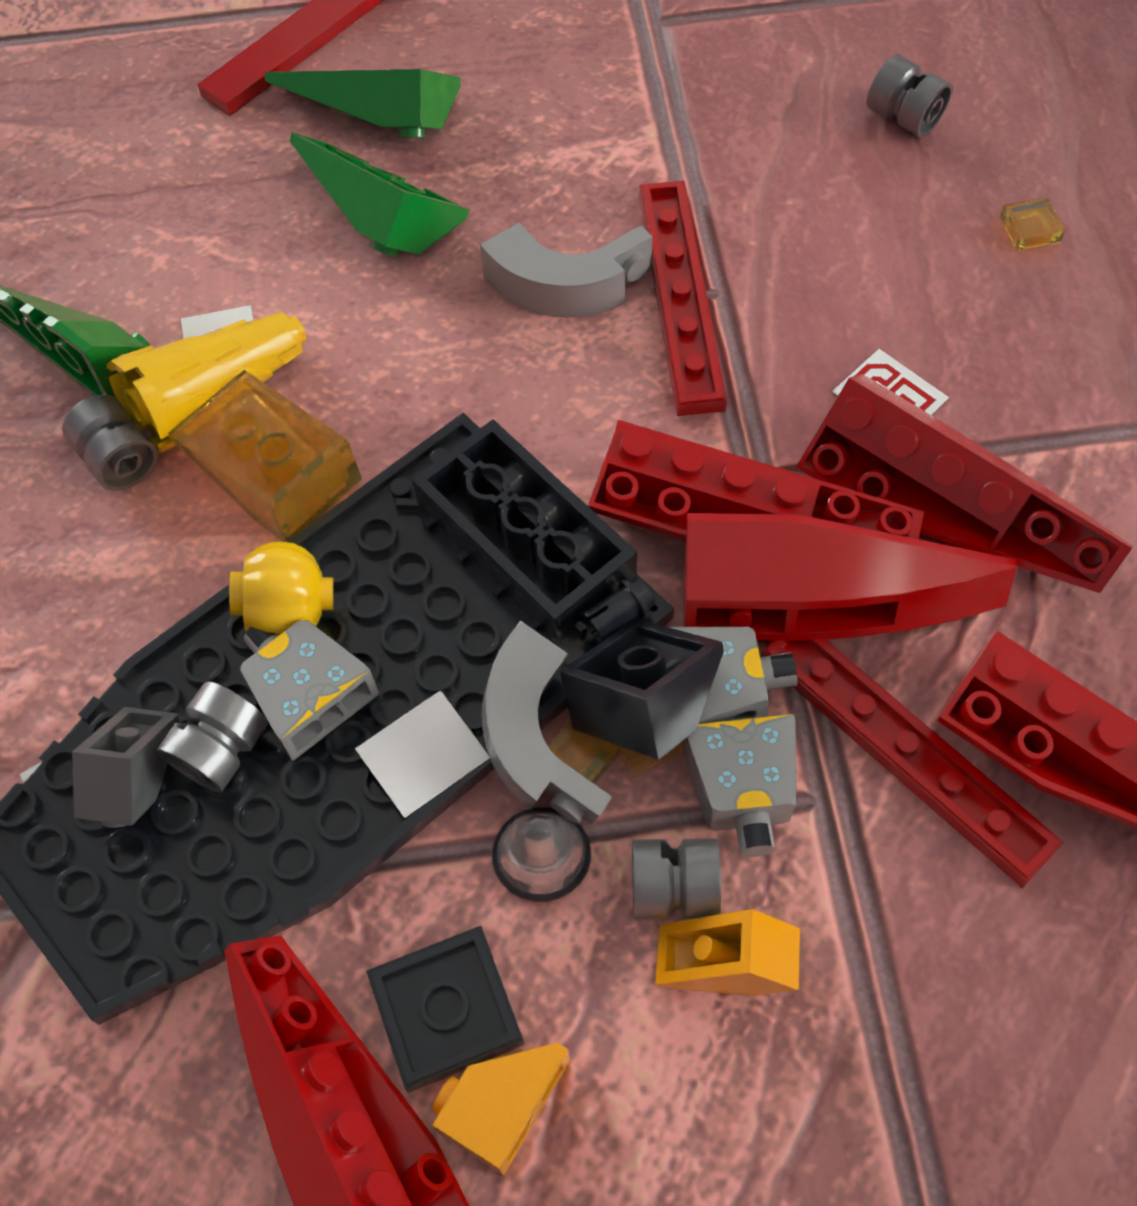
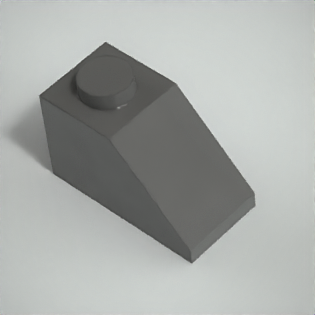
[72,707,179,828]

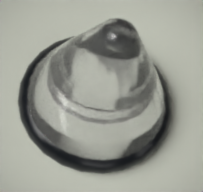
[492,807,591,902]

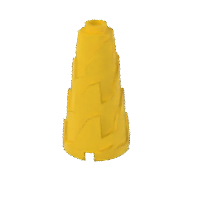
[106,312,306,454]

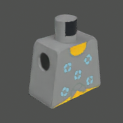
[239,620,379,761]
[669,627,797,747]
[682,714,796,857]

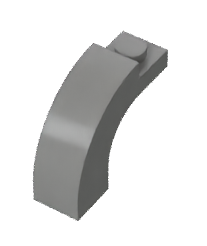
[480,223,652,318]
[482,621,612,824]

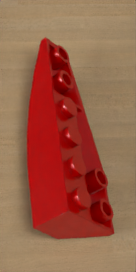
[796,374,1133,593]
[588,420,925,541]
[683,513,1017,641]
[936,631,1137,829]
[224,935,470,1206]

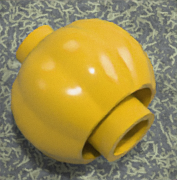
[229,541,333,634]

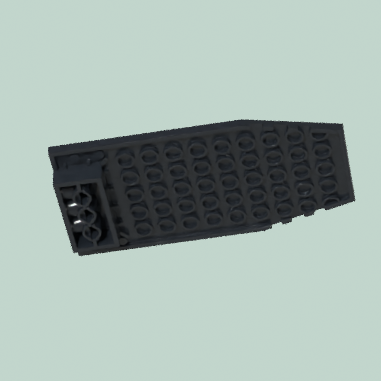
[0,413,674,1025]

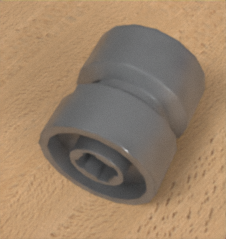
[866,54,953,138]
[62,394,158,491]
[156,681,268,793]
[632,838,721,919]

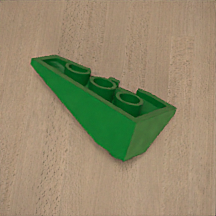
[265,69,461,138]
[289,132,470,257]
[0,286,151,397]

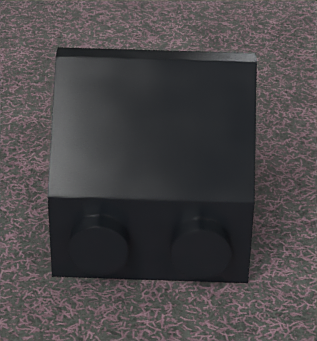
[560,618,724,760]

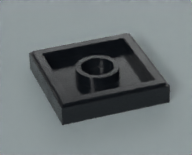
[366,925,525,1093]

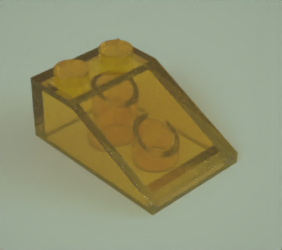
[168,370,362,542]

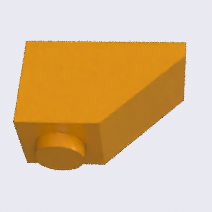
[655,909,800,996]
[432,1043,570,1176]

